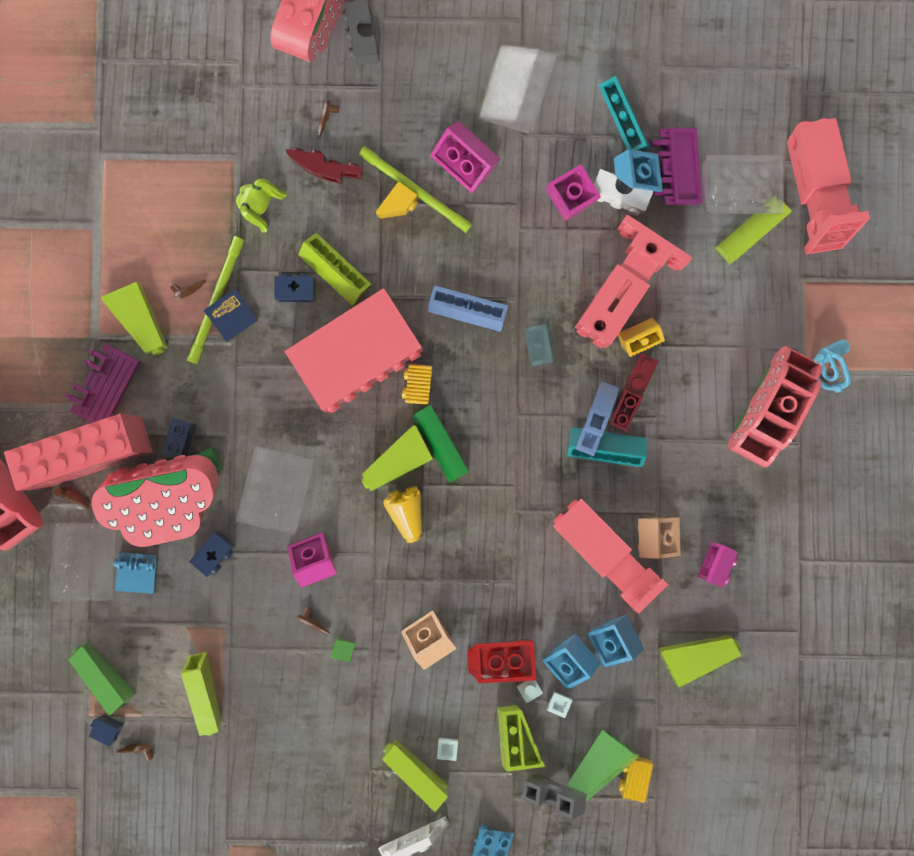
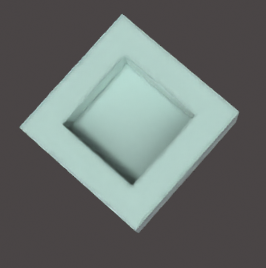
[516,680,543,703]
[547,691,572,718]
[437,738,458,761]

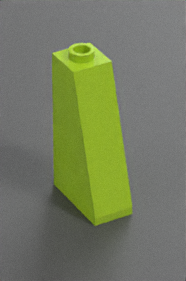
[101,282,168,356]
[361,425,433,491]
[658,635,741,687]
[181,652,222,736]
[382,740,448,812]

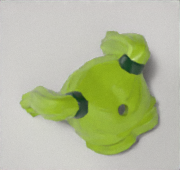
[236,179,287,233]

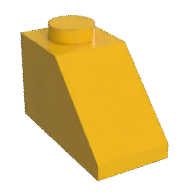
[376,181,418,219]

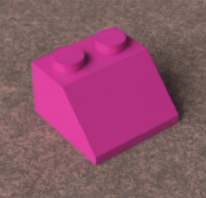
[545,164,601,222]
[287,532,337,588]
[697,542,738,588]

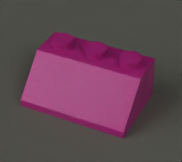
[430,121,501,193]

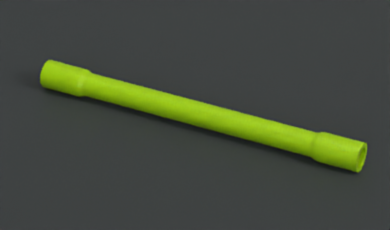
[359,146,472,233]
[187,236,245,365]

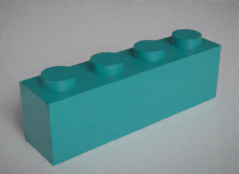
[598,76,651,152]

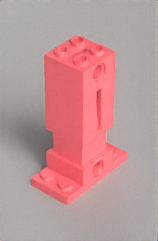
[787,118,870,254]
[574,214,692,348]
[553,499,668,613]

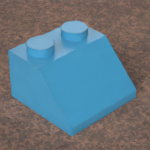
[613,149,663,192]
[587,615,644,667]
[542,634,601,690]

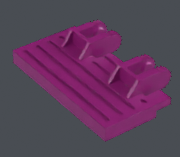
[650,128,702,205]
[65,343,141,423]

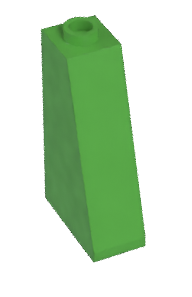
[68,643,136,716]
[567,730,639,802]

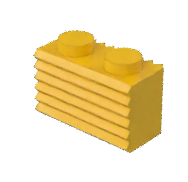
[618,317,665,357]
[402,364,432,405]
[618,757,654,803]

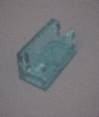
[524,324,553,367]

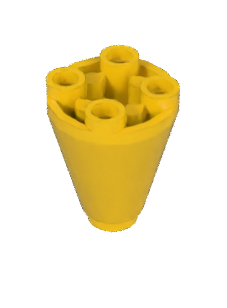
[383,486,422,543]

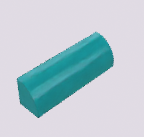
[567,427,647,467]

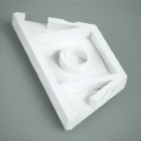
[378,816,449,856]

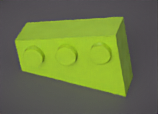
[497,705,545,772]

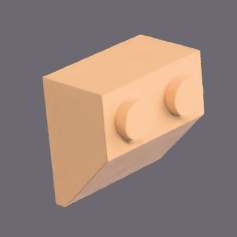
[638,517,681,559]
[401,611,456,670]

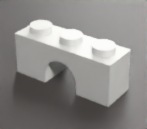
[594,169,653,216]

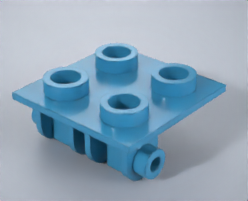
[114,552,157,594]
[471,824,514,856]

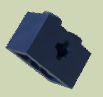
[274,273,316,302]
[161,418,196,459]
[189,531,236,577]

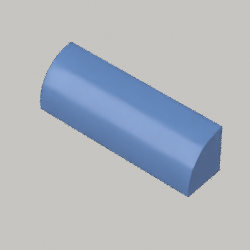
[428,285,508,332]

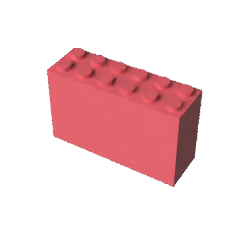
[284,288,423,413]
[4,414,153,491]

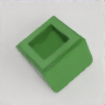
[330,637,356,662]

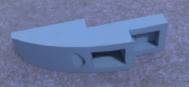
[575,381,619,456]

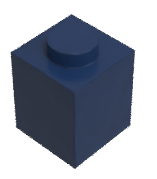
[88,714,124,747]

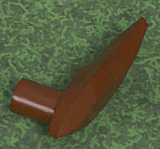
[318,100,340,136]
[170,279,207,299]
[54,488,90,509]
[297,606,330,635]
[116,743,154,761]

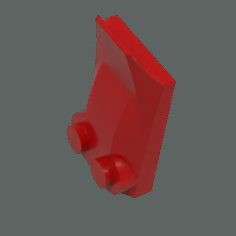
[467,639,536,683]

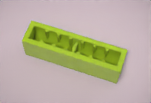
[715,198,792,265]
[298,233,372,306]

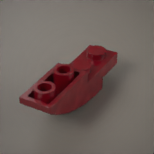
[286,147,363,184]
[609,352,659,431]

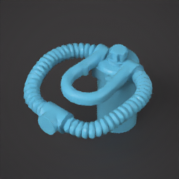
[813,339,851,393]

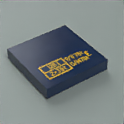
[203,289,258,342]

